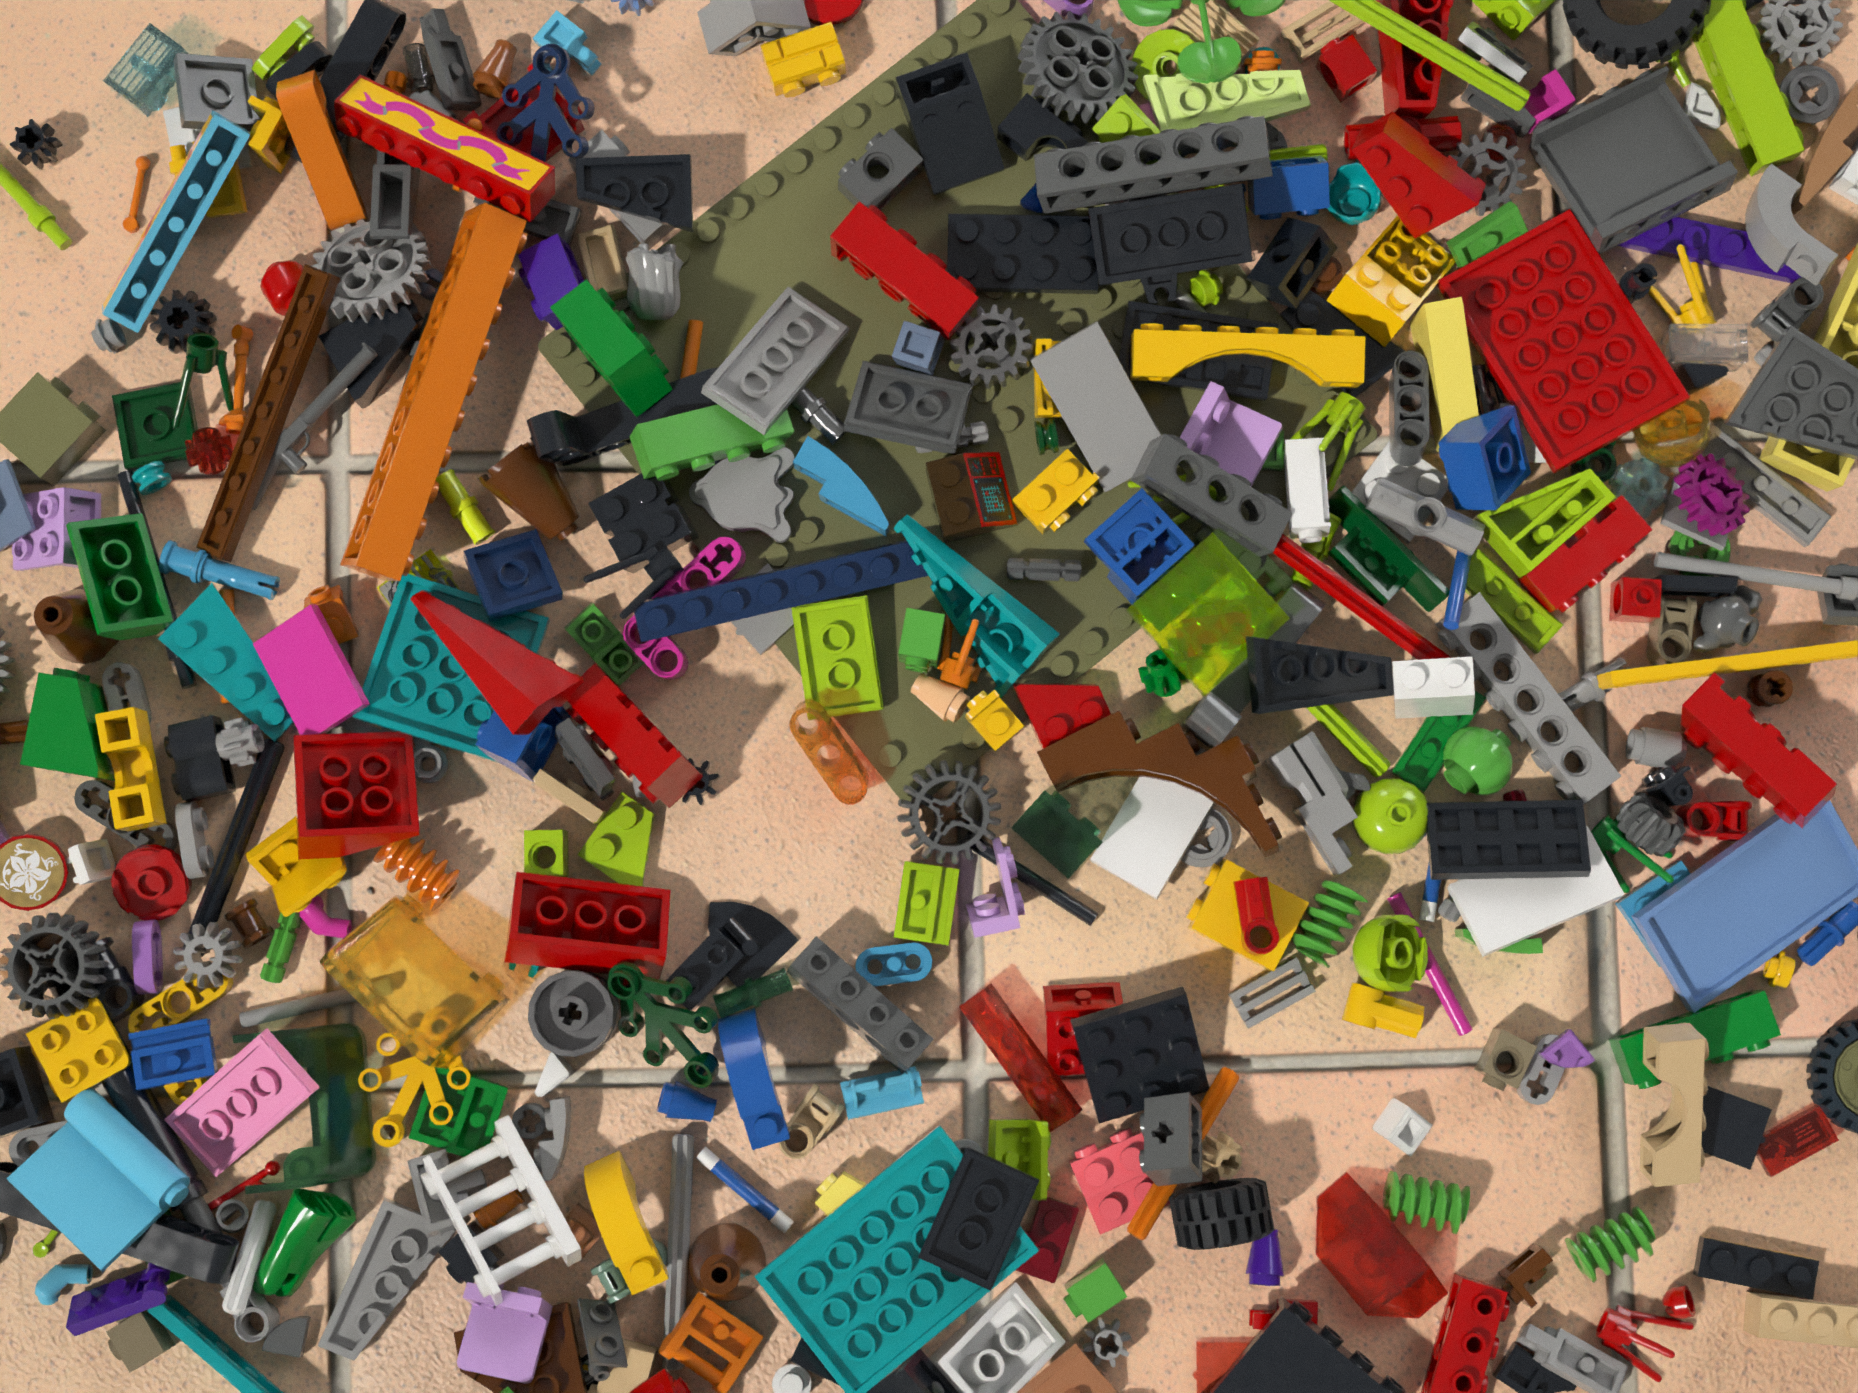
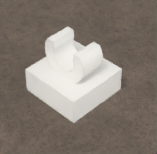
[67,839,116,885]

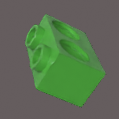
[898,608,945,673]

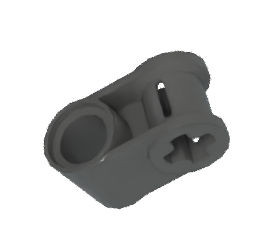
[1749,277,1824,347]

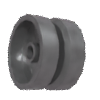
[528,970,620,1057]

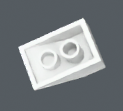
[929,1282,1066,1393]

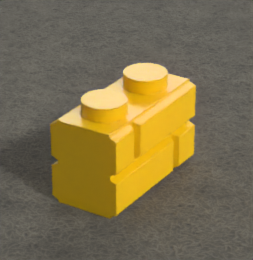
[760,22,846,98]

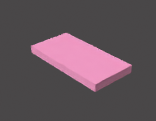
[164,1028,319,1177]

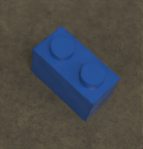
[1247,156,1330,220]

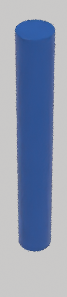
[1443,551,1472,630]

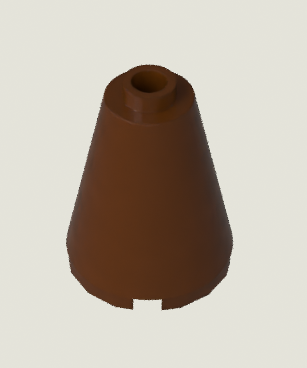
[478,437,580,541]
[34,588,119,664]
[688,1223,766,1302]

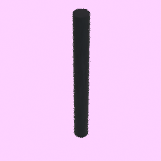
[963,830,1098,926]

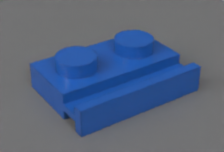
[128,1018,218,1090]

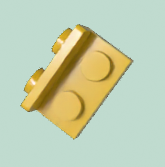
[247,95,290,174]
[1012,448,1100,535]

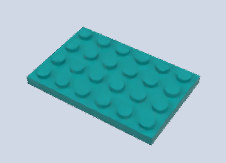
[754,1125,1039,1393]

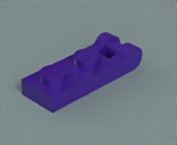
[66,1263,171,1336]

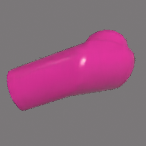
[299,895,352,939]

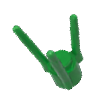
[1591,814,1674,893]

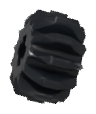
[149,290,217,354]

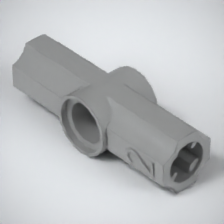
[1365,478,1486,556]

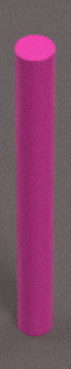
[1387,892,1473,1036]

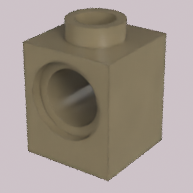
[1474,1028,1538,1091]

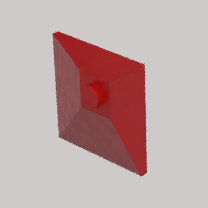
[293,731,420,860]

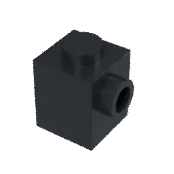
[438,1221,505,1284]

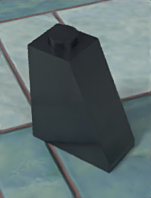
[319,299,424,409]

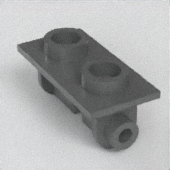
[577,1298,628,1381]

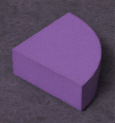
[1538,1029,1595,1068]

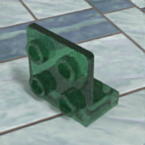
[1011,790,1103,879]

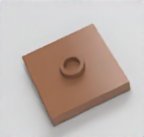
[1017,1343,1118,1393]

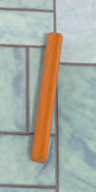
[1127,1067,1239,1240]

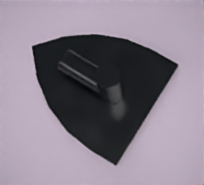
[708,902,799,993]

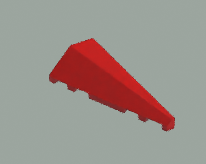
[410,590,585,735]

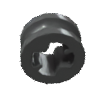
[512,1103,547,1139]

